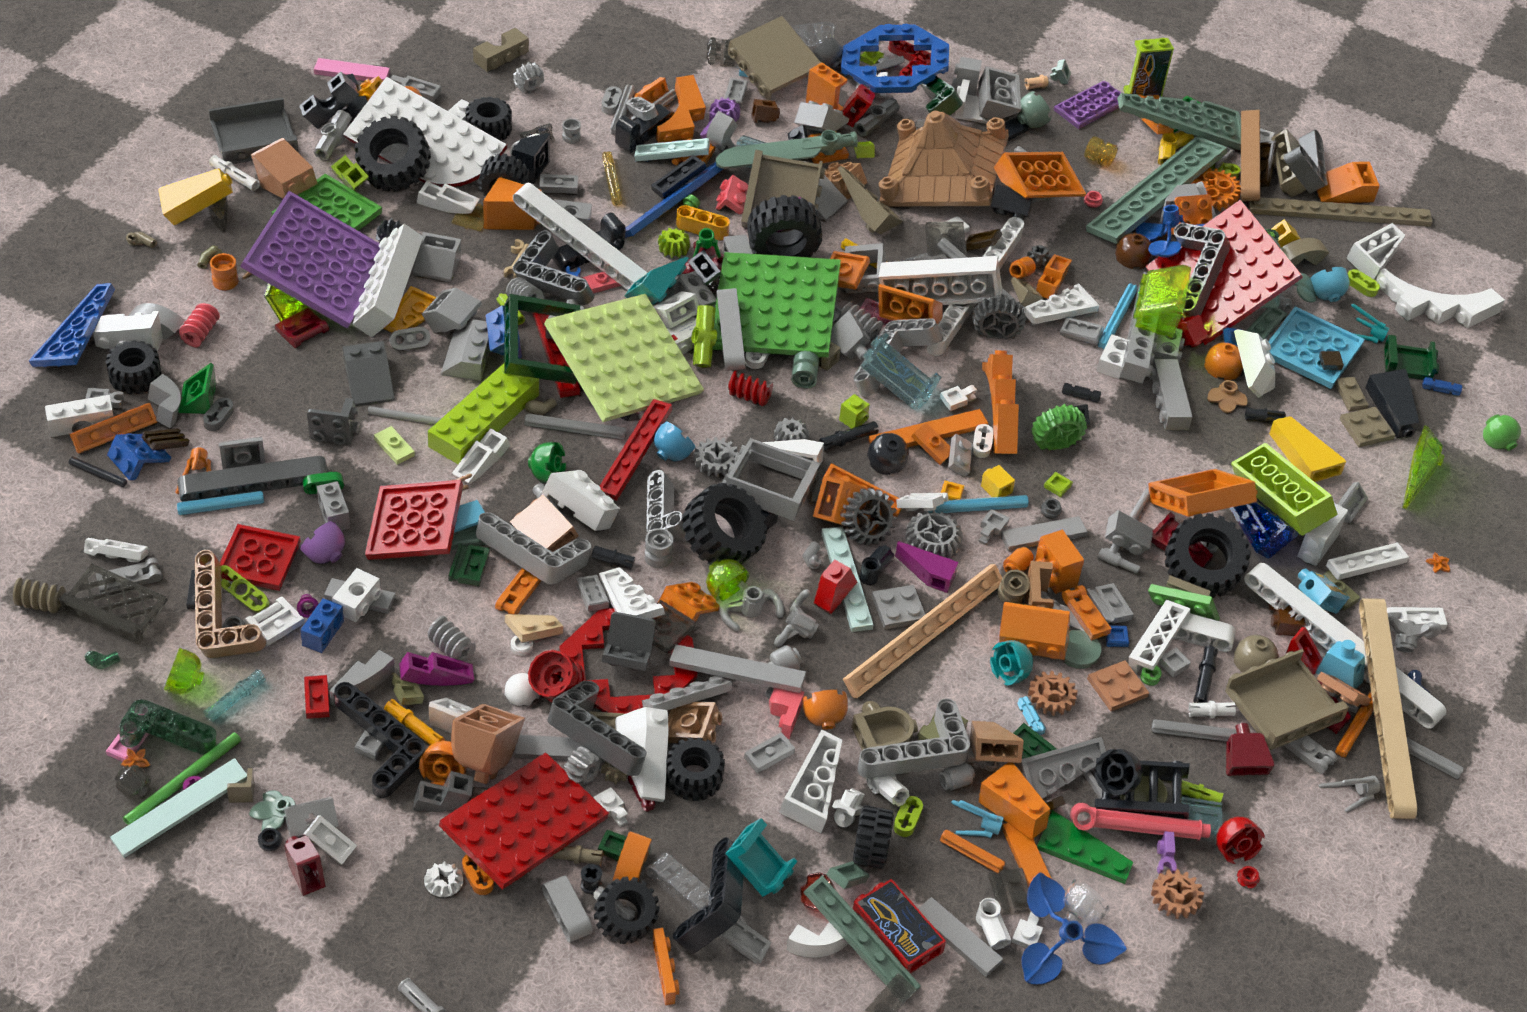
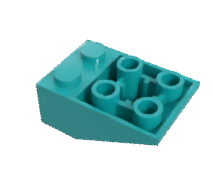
[624,257,689,306]

